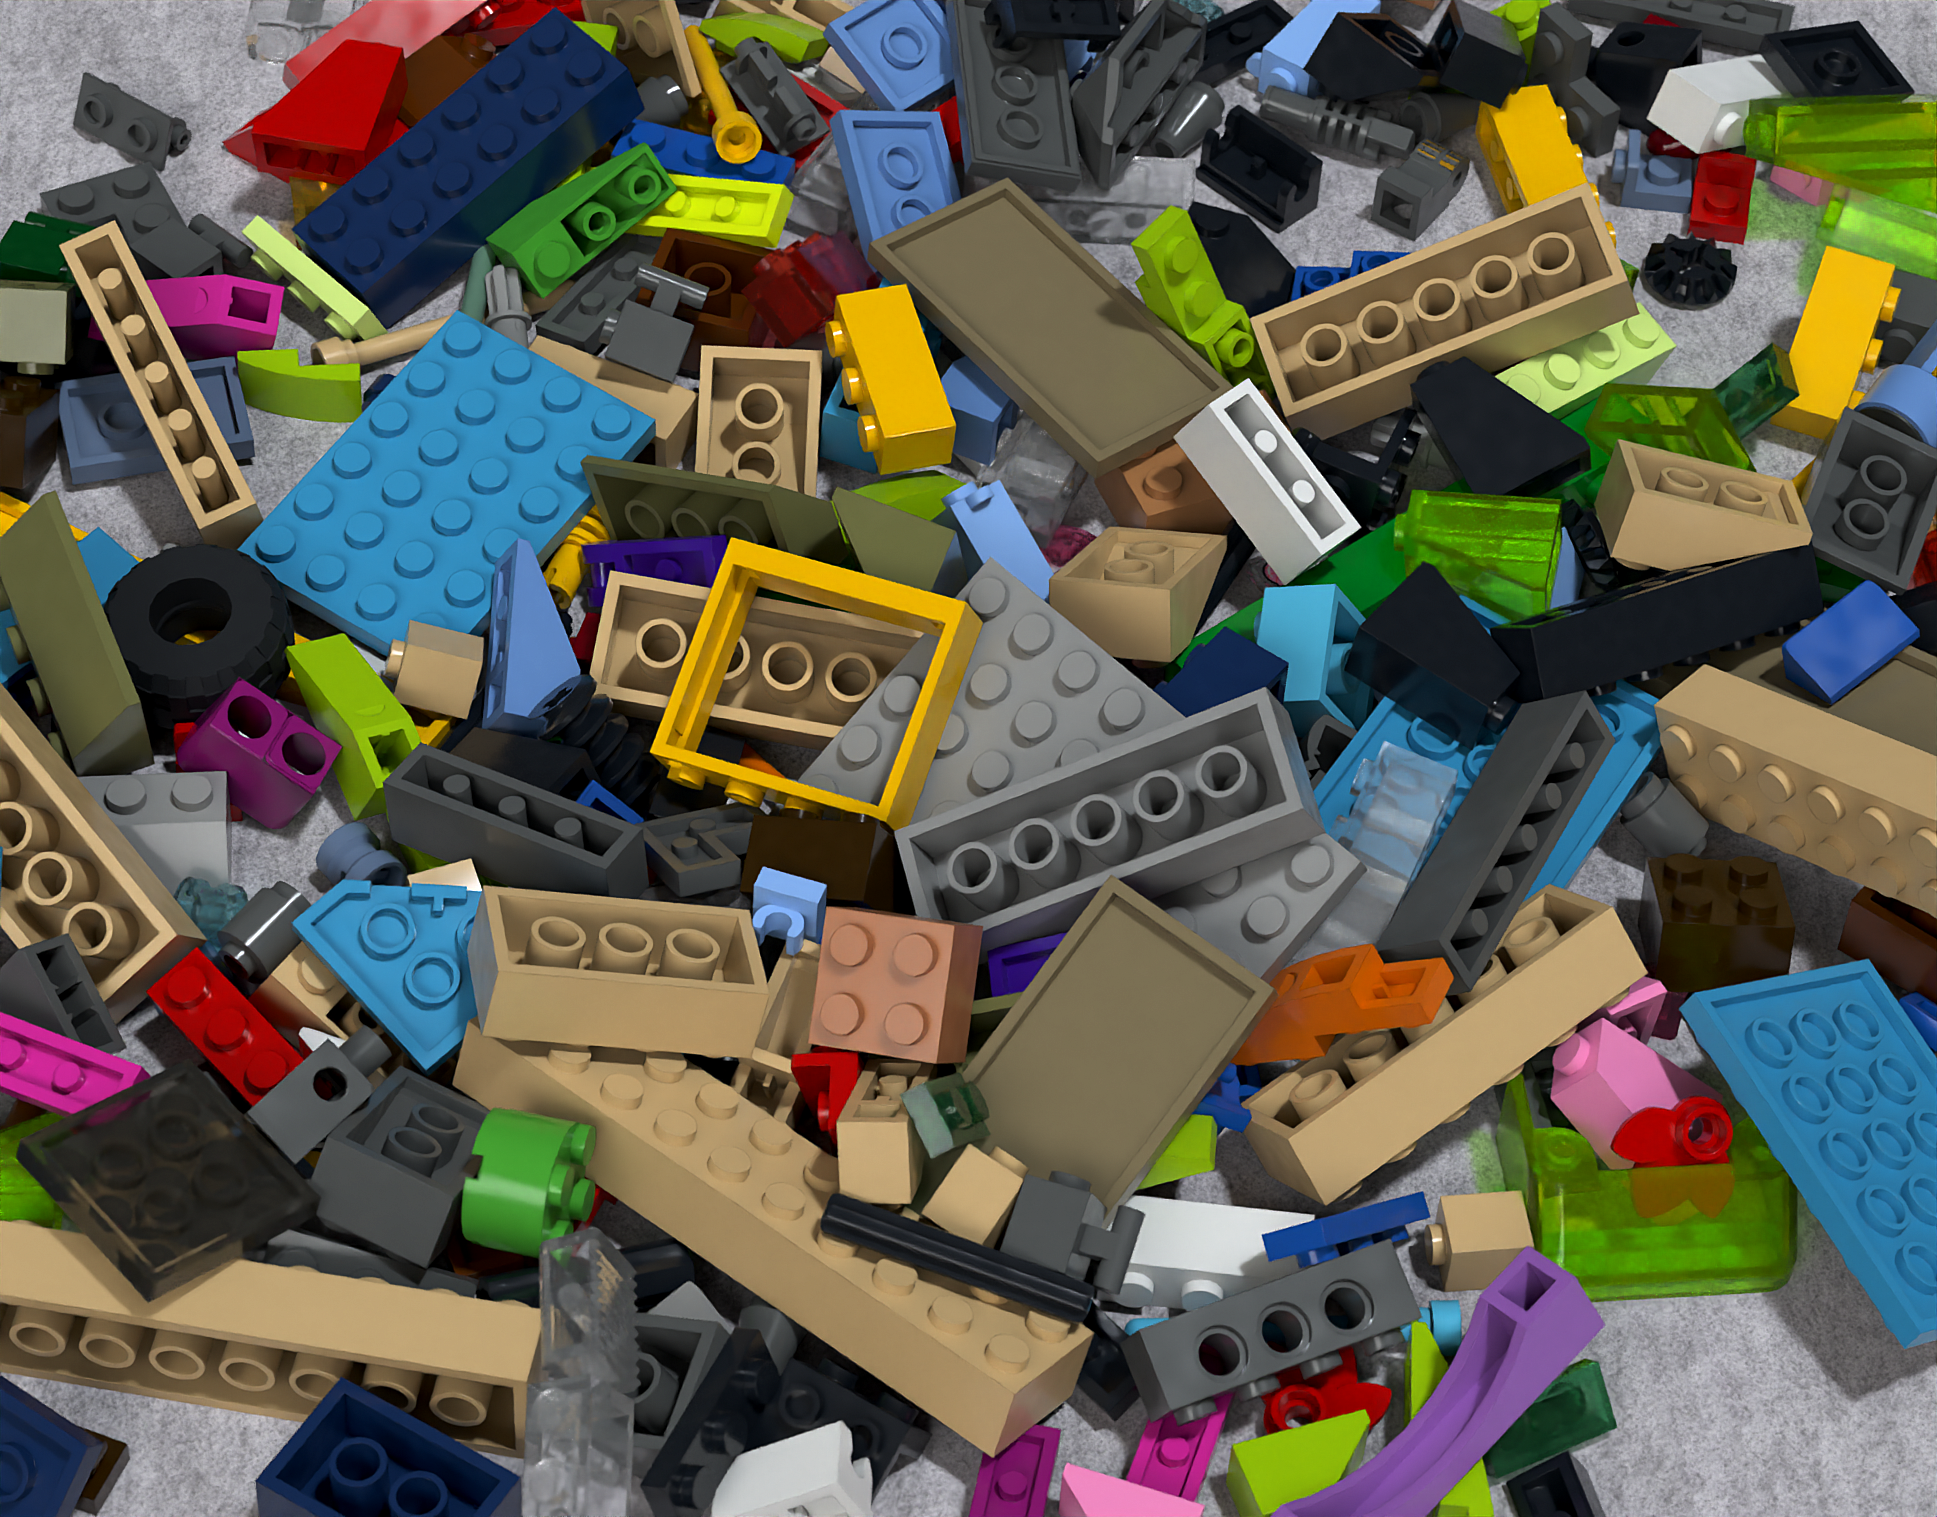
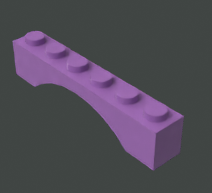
[1270,1245,1605,1517]

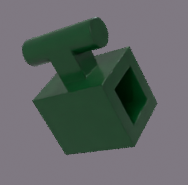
[0,211,98,297]

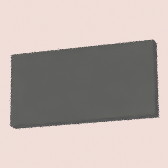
[945,0,1082,192]

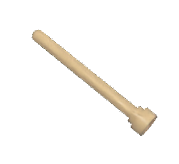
[310,280,576,367]

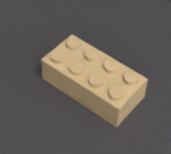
[467,885,770,1059]

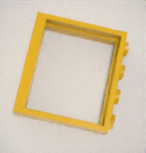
[649,537,983,836]

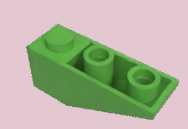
[485,142,677,299]

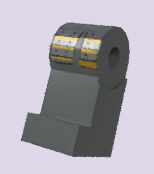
[1371,138,1470,241]

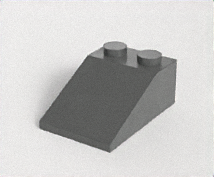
[1800,406,1937,596]
[300,1066,490,1268]

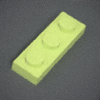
[241,215,388,342]

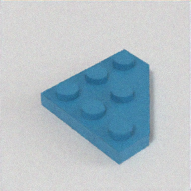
[291,879,481,1077]

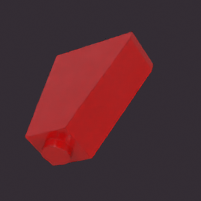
[251,39,408,185]

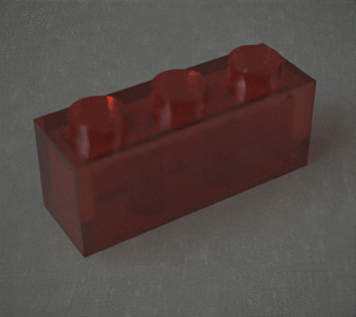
[741,231,881,348]

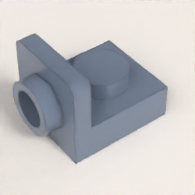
[1611,129,1692,214]

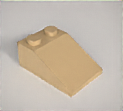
[580,0,702,97]
[695,345,823,497]
[1594,439,1813,571]
[1049,526,1227,668]

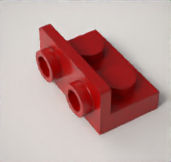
[791,1046,865,1158]

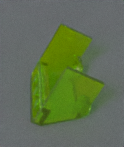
[1495,1073,1798,1302]

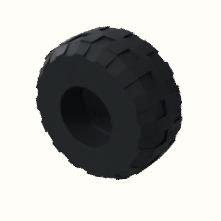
[103,544,295,729]

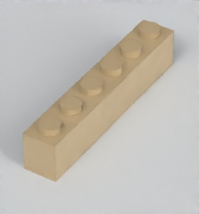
[59,220,264,550]

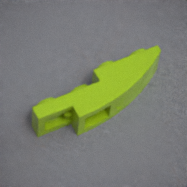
[1131,205,1277,401]

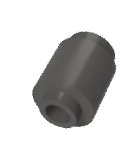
[1620,771,1709,858]
[217,881,312,980]

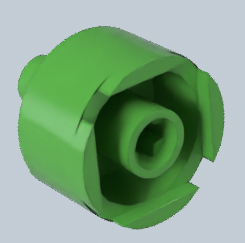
[461,1107,596,1263]

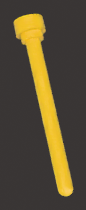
[684,25,762,164]

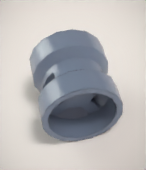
[316,821,407,886]

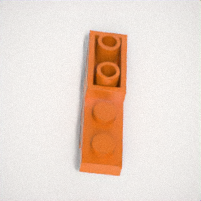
[1230,943,1454,1066]

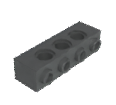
[1120,1239,1422,1427]

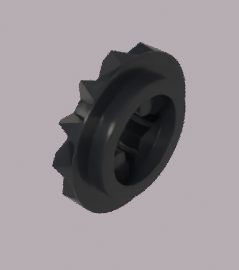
[1644,231,1738,305]
[1558,499,1622,592]

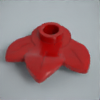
[1610,1095,1735,1218]
[1260,1341,1392,1435]

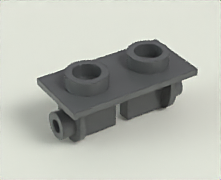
[719,37,831,157]
[73,72,192,172]

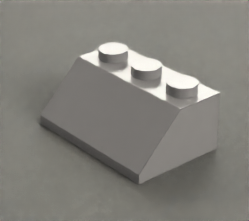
[77,771,232,923]

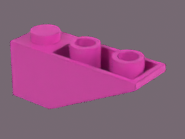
[87,274,285,369]

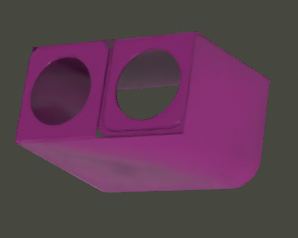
[177,677,342,829]

